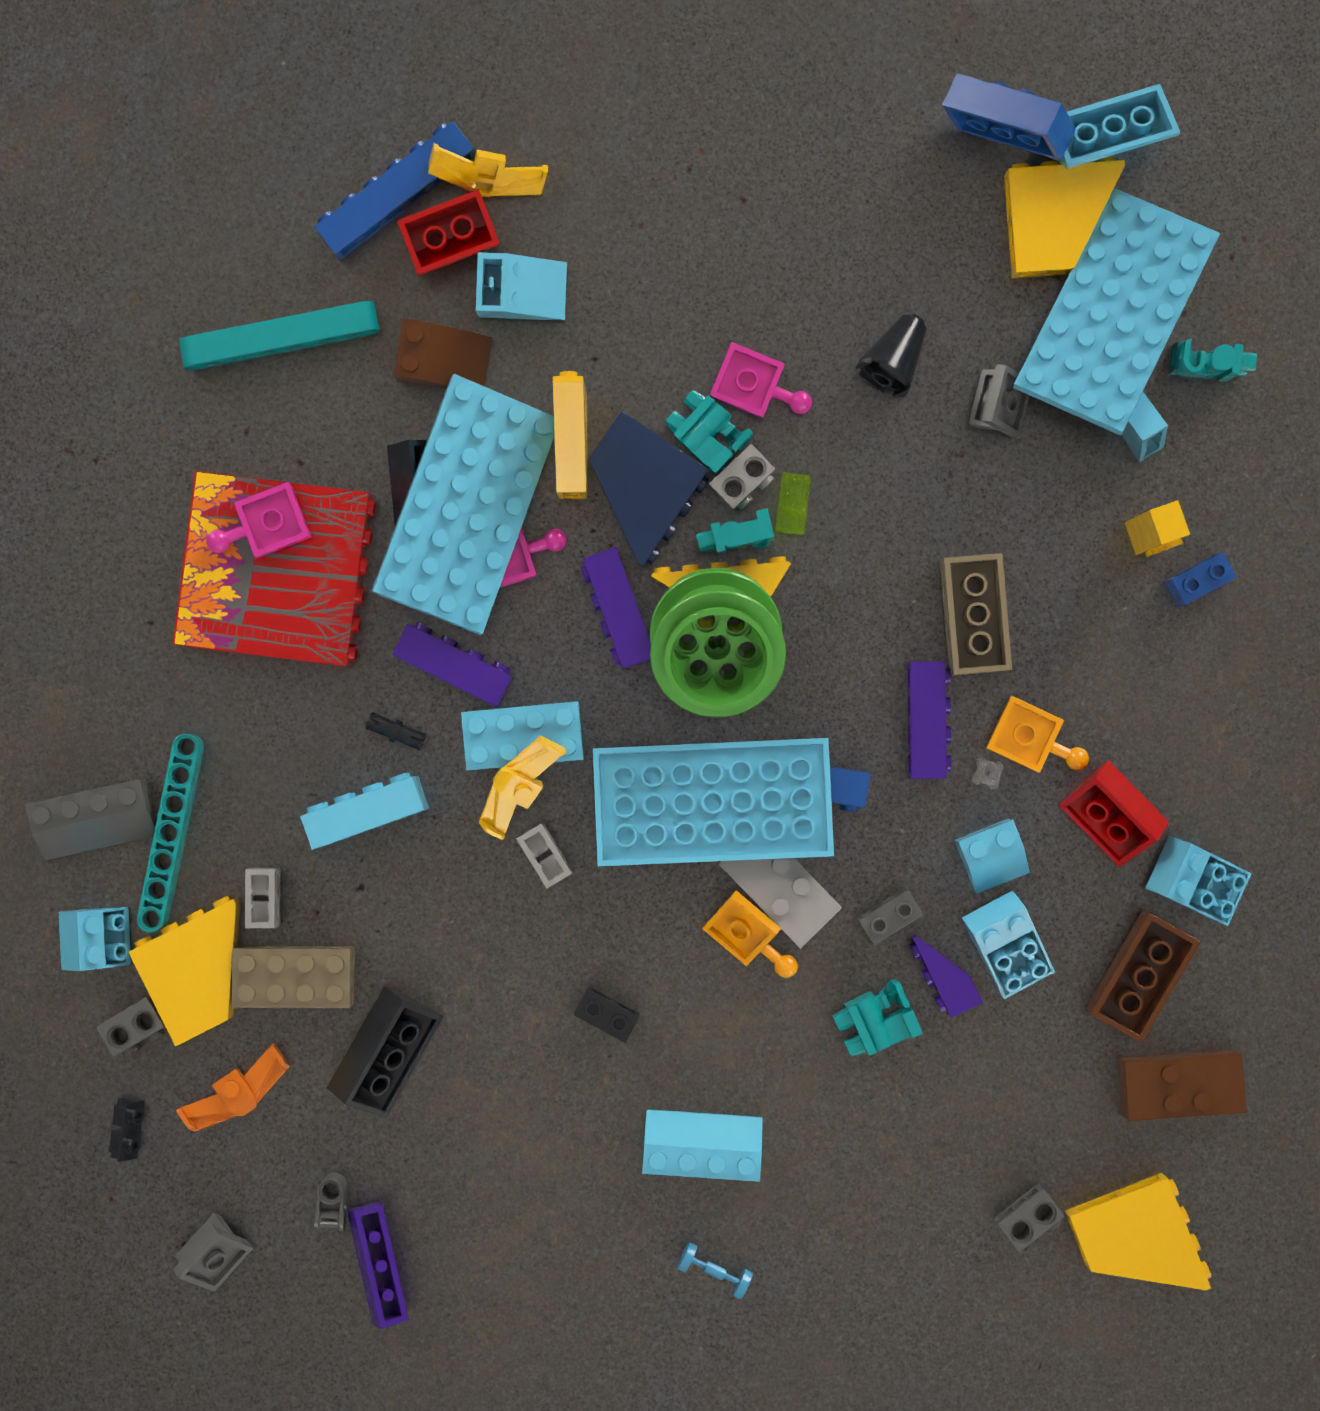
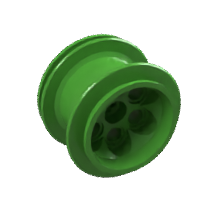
[650,568,786,717]

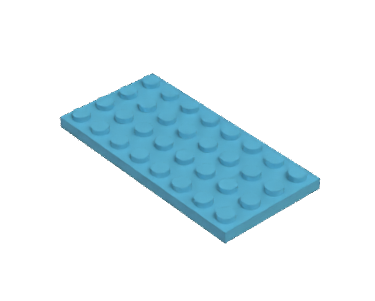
[1013,188,1220,436]
[371,374,555,635]
[593,738,834,866]

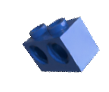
[1164,552,1237,607]

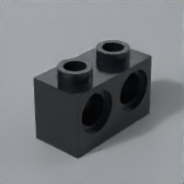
[574,986,640,1043]

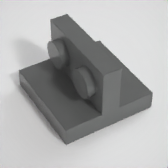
[968,364,1030,438]
[173,1213,254,1292]

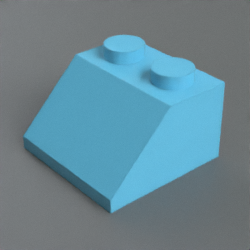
[954,819,1030,894]

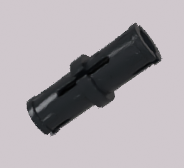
[365,712,427,751]

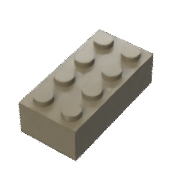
[940,553,1013,676]
[232,946,355,1008]

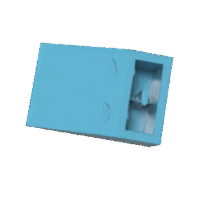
[476,252,567,321]
[1145,836,1252,926]
[962,890,1055,999]

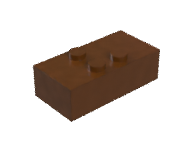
[1086,908,1201,1043]
[1118,1049,1247,1121]

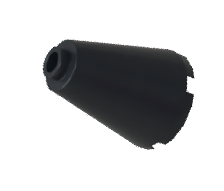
[856,314,927,397]

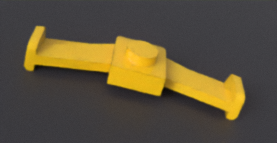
[428,143,548,198]
[479,736,566,840]

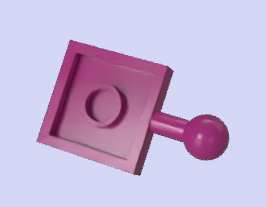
[710,342,812,419]
[206,482,311,558]
[500,527,567,588]

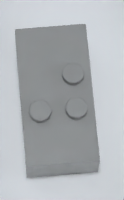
[718,858,842,949]

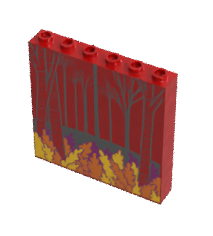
[172,471,376,667]

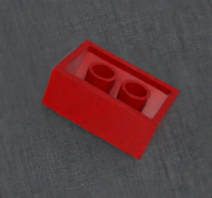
[397,189,500,276]
[1058,760,1169,868]

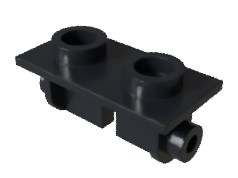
[108,1098,144,1162]

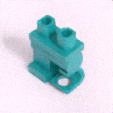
[1169,338,1257,382]
[665,390,753,477]
[696,508,774,557]
[832,979,923,1056]

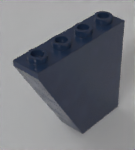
[589,411,710,568]

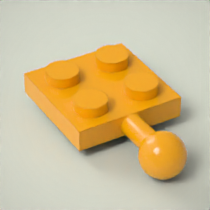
[986,695,1089,773]
[702,891,798,978]

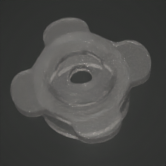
[972,757,1004,789]

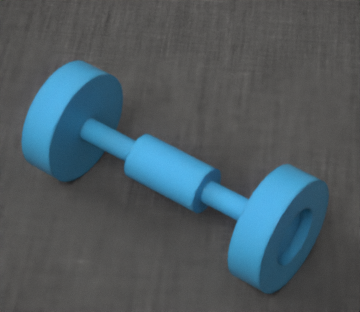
[677,1242,753,1300]

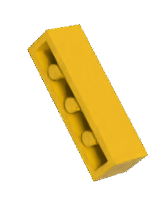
[1125,500,1190,557]

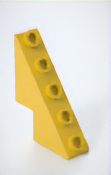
[651,556,791,616]

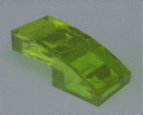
[775,471,811,535]

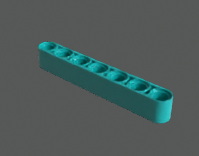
[178,301,380,370]
[137,734,204,932]

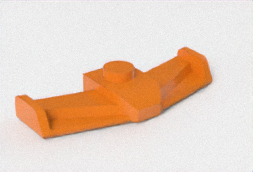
[176,1043,290,1132]

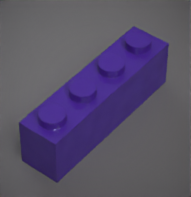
[580,547,651,670]
[392,622,514,708]
[907,662,952,779]
[347,1202,409,1329]

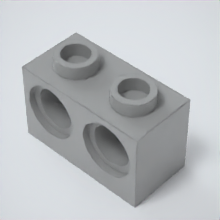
[708,444,775,512]
[516,822,573,889]
[245,867,281,928]

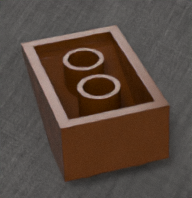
[394,318,492,389]

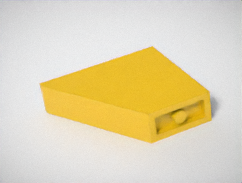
[1004,157,1125,278]
[553,371,588,499]
[128,896,241,1047]
[1064,1173,1212,1290]

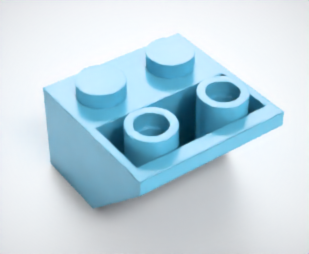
[58,907,131,971]

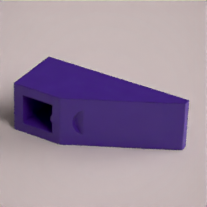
[909,934,983,1018]

